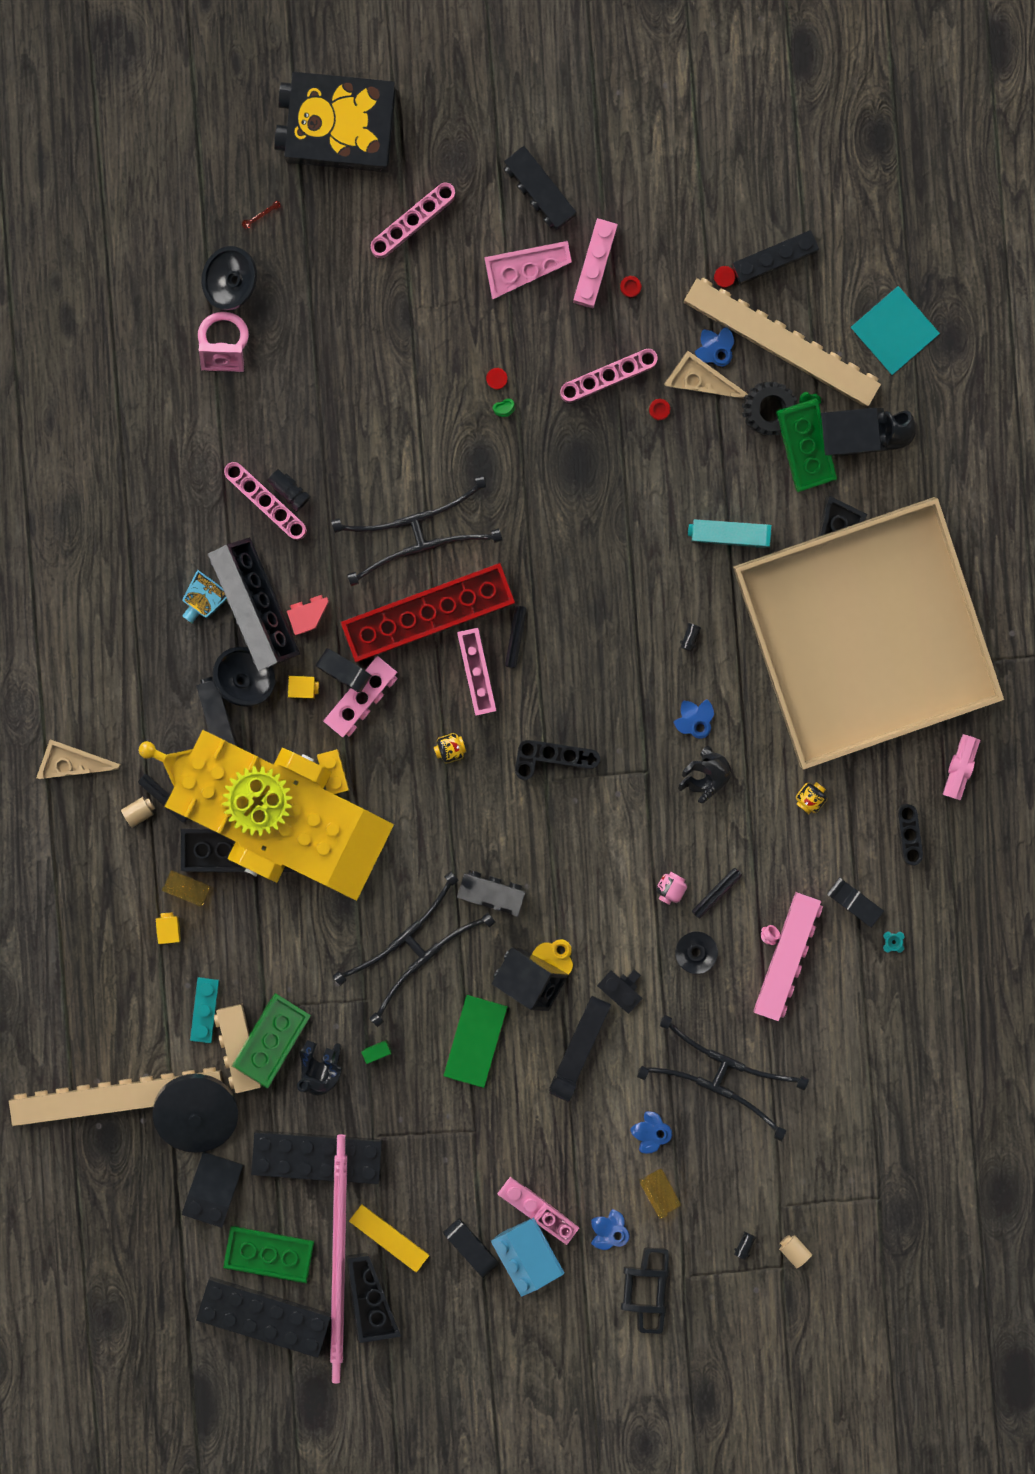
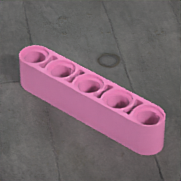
[370,183,455,258]
[560,349,658,403]
[224,462,307,540]

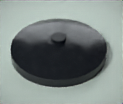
[153,1074,238,1153]

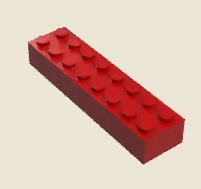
[340,563,515,663]

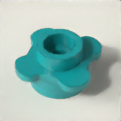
[883,932,904,953]

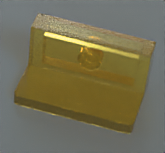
[162,870,211,906]
[639,1168,681,1219]

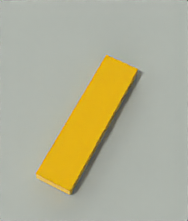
[349,1204,429,1272]

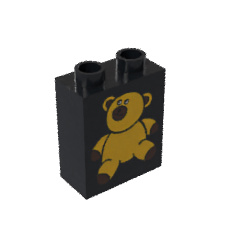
[274,72,396,173]

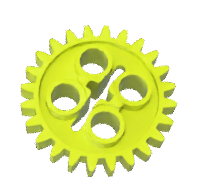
[222,766,292,836]

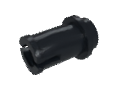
[680,623,701,651]
[734,1231,757,1260]

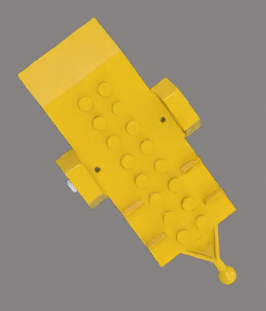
[139,730,394,901]

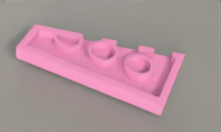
[484,241,572,299]

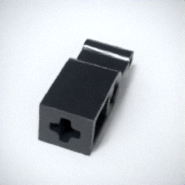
[827,877,884,928]

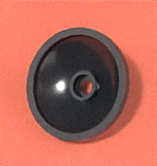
[201,246,257,310]
[212,647,275,707]

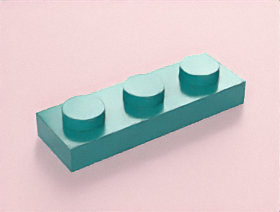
[190,977,219,1043]

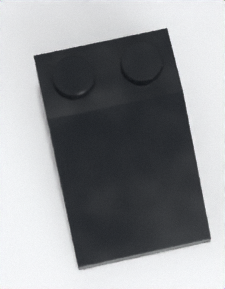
[181,1152,244,1228]

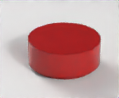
[714,266,735,288]
[620,276,641,298]
[486,368,507,390]
[649,399,670,421]

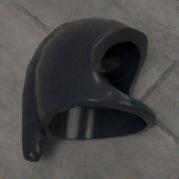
[884,411,916,450]

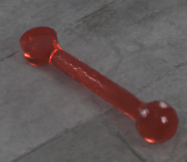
[242,201,281,229]

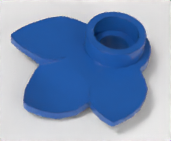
[695,327,734,367]
[674,699,714,739]
[630,1111,672,1153]
[591,1209,630,1250]

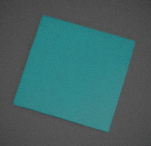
[850,286,940,375]

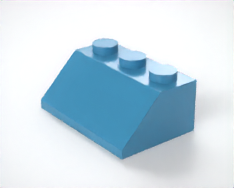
[491,1218,564,1297]

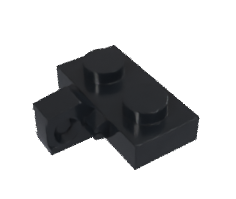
[597,969,643,1014]

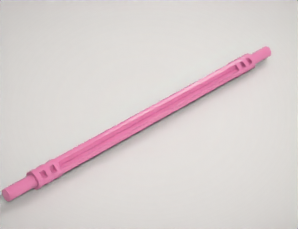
[330,1134,347,1384]

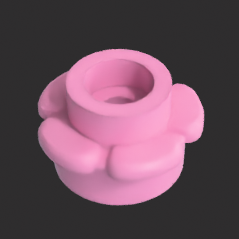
[761,925,781,945]

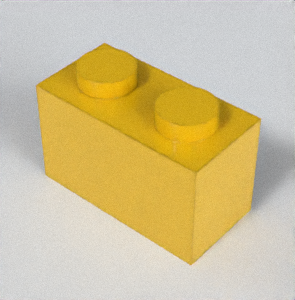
[317,749,349,794]

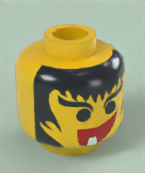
[434,733,466,764]
[796,782,827,814]

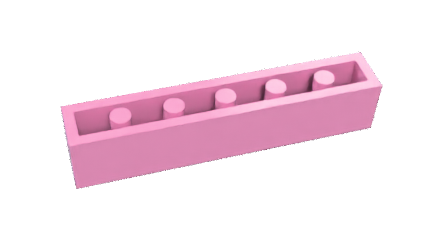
[753,892,823,1021]

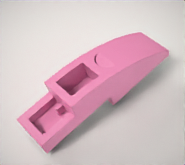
[498,1177,579,1245]

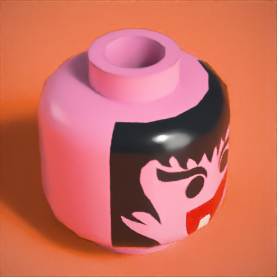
[656,872,687,905]

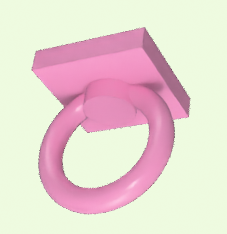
[198,312,249,372]

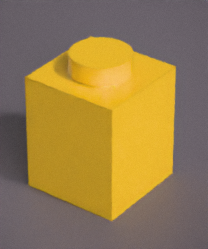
[288,676,319,698]
[156,912,181,944]

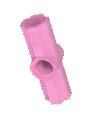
[943,734,980,800]

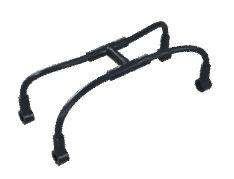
[331,475,503,586]
[332,871,496,1027]
[637,1015,809,1142]

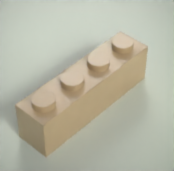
[214,1003,262,1093]

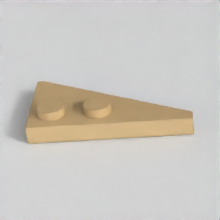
[664,351,748,399]
[36,739,121,779]

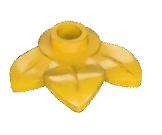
[532,939,573,974]

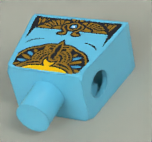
[182,570,227,623]

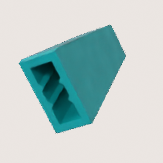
[688,519,772,548]

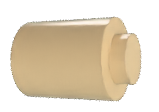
[121,797,155,828]
[779,1235,812,1268]

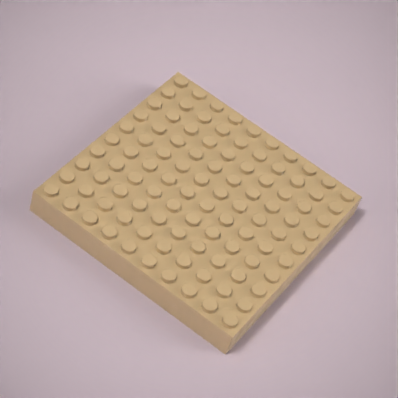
[733,497,1004,769]

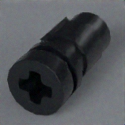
[267,469,311,512]

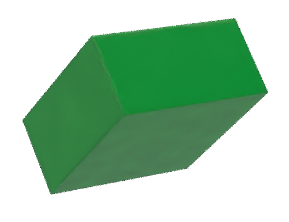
[361,1040,392,1064]

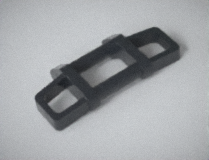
[621,1247,669,1334]

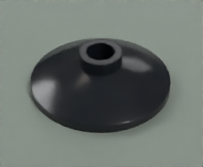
[675,931,718,974]

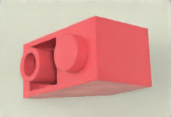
[287,595,329,636]

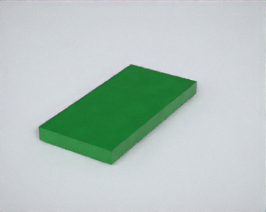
[776,398,837,492]
[231,993,311,1088]
[443,994,507,1088]
[223,1225,314,1283]

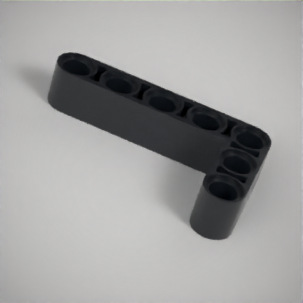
[549,996,611,1103]

